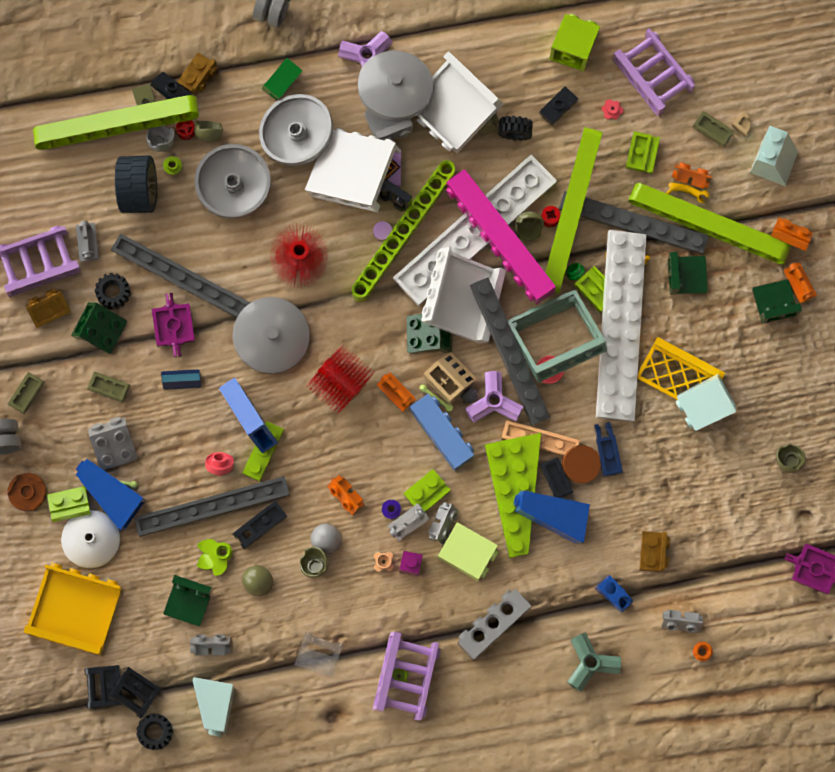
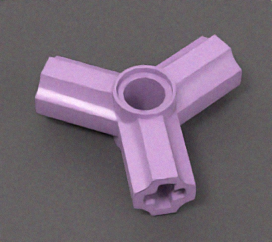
[338,31,393,67]
[465,371,523,423]

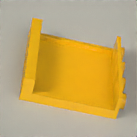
[23,563,122,656]

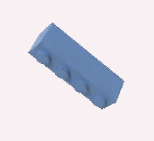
[410,393,475,472]

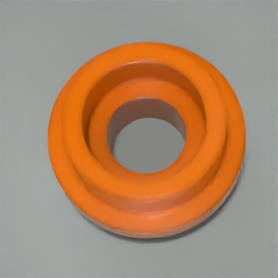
[693,642,713,662]

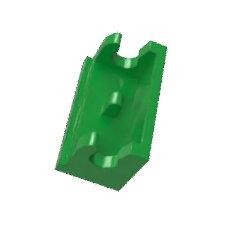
[262,58,303,100]

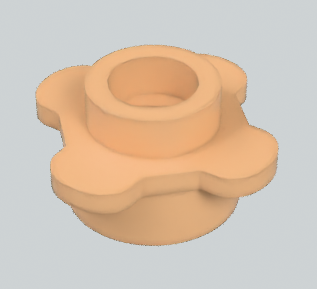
[374,552,393,572]

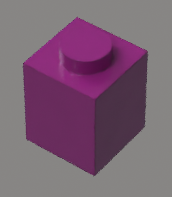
[399,551,423,577]

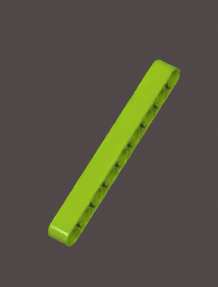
[33,95,199,150]
[545,127,603,293]
[352,160,455,302]
[628,183,791,264]

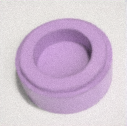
[373,221,392,241]

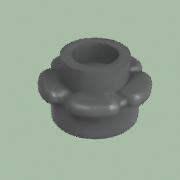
[460,386,478,404]

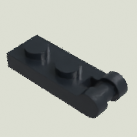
[232,501,287,550]

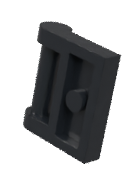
[380,180,412,212]
[84,665,123,709]
[108,667,161,719]

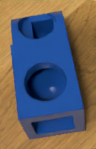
[595,575,633,613]

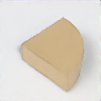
[732,111,751,137]

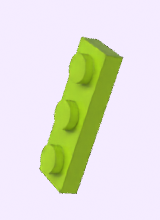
[242,421,284,482]

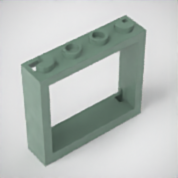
[507,290,607,383]

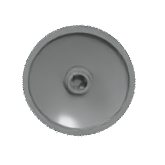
[358,51,433,121]
[259,94,333,166]
[195,144,271,219]
[233,297,310,374]

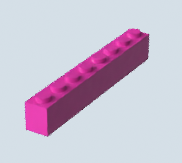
[446,169,556,305]

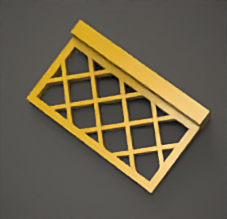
[637,337,725,400]

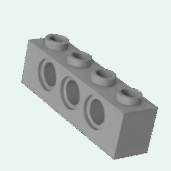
[457,589,531,661]

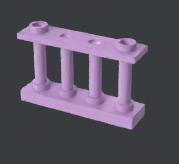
[612,28,695,117]
[0,225,81,297]
[372,632,440,721]

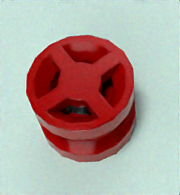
[176,120,195,140]
[541,206,561,228]

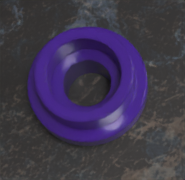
[382,500,401,519]

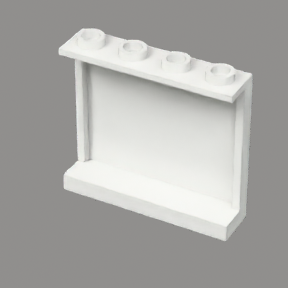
[417,51,503,154]
[305,128,401,212]
[421,247,506,344]

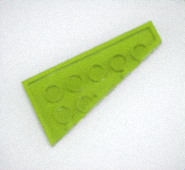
[484,433,541,558]

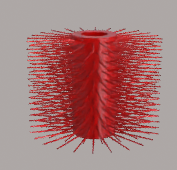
[270,223,328,289]
[306,344,375,413]

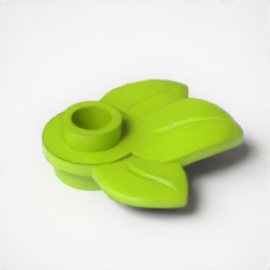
[197,539,233,576]

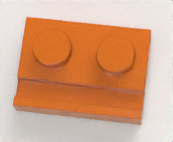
[771,217,813,251]

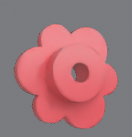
[602,99,623,120]

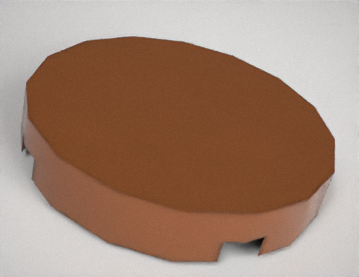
[562,445,601,483]
[7,473,47,512]

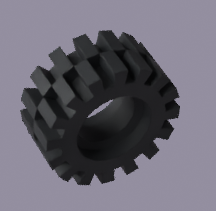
[498,116,533,141]
[95,273,131,310]
[136,714,173,750]

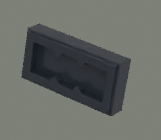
[150,72,192,99]
[539,86,578,126]
[540,457,573,498]

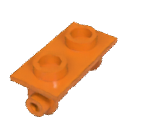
[672,162,712,189]
[783,262,817,303]
[376,372,416,412]
[327,475,365,515]

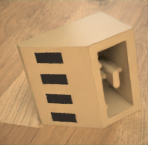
[423,352,477,406]

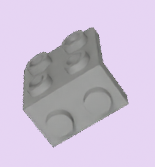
[365,110,413,141]
[88,417,137,470]

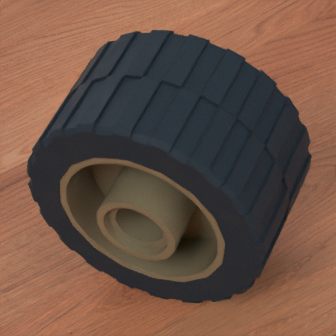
[115,155,158,213]

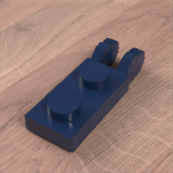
[594,422,623,477]

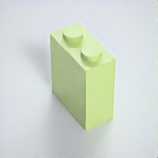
[437,523,499,581]

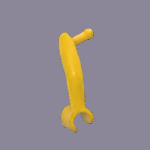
[666,183,710,203]

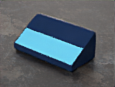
[161,369,201,390]

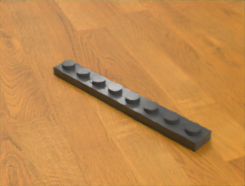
[559,191,709,255]
[111,234,251,318]
[469,277,550,426]
[134,476,290,537]

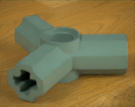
[567,632,621,692]

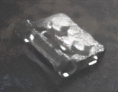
[295,632,343,678]

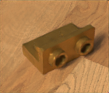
[177,53,217,96]
[25,288,71,328]
[639,531,670,573]

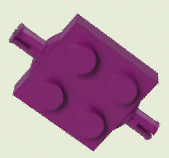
[152,293,195,358]
[784,544,835,595]

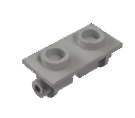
[76,221,99,262]
[428,502,458,545]
[388,503,430,541]
[661,610,703,633]
[190,634,230,655]

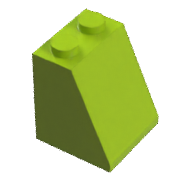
[549,14,600,72]

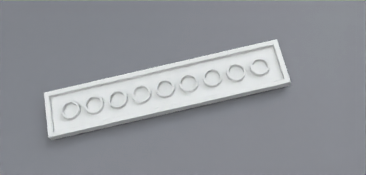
[393,154,557,306]
[596,230,646,422]

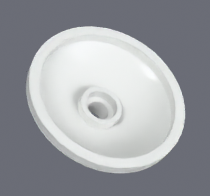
[61,510,120,569]

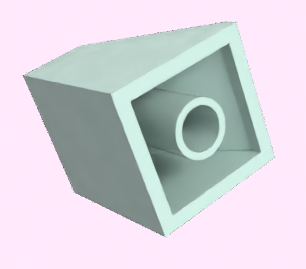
[750,126,798,186]
[676,374,737,431]
[193,677,235,737]

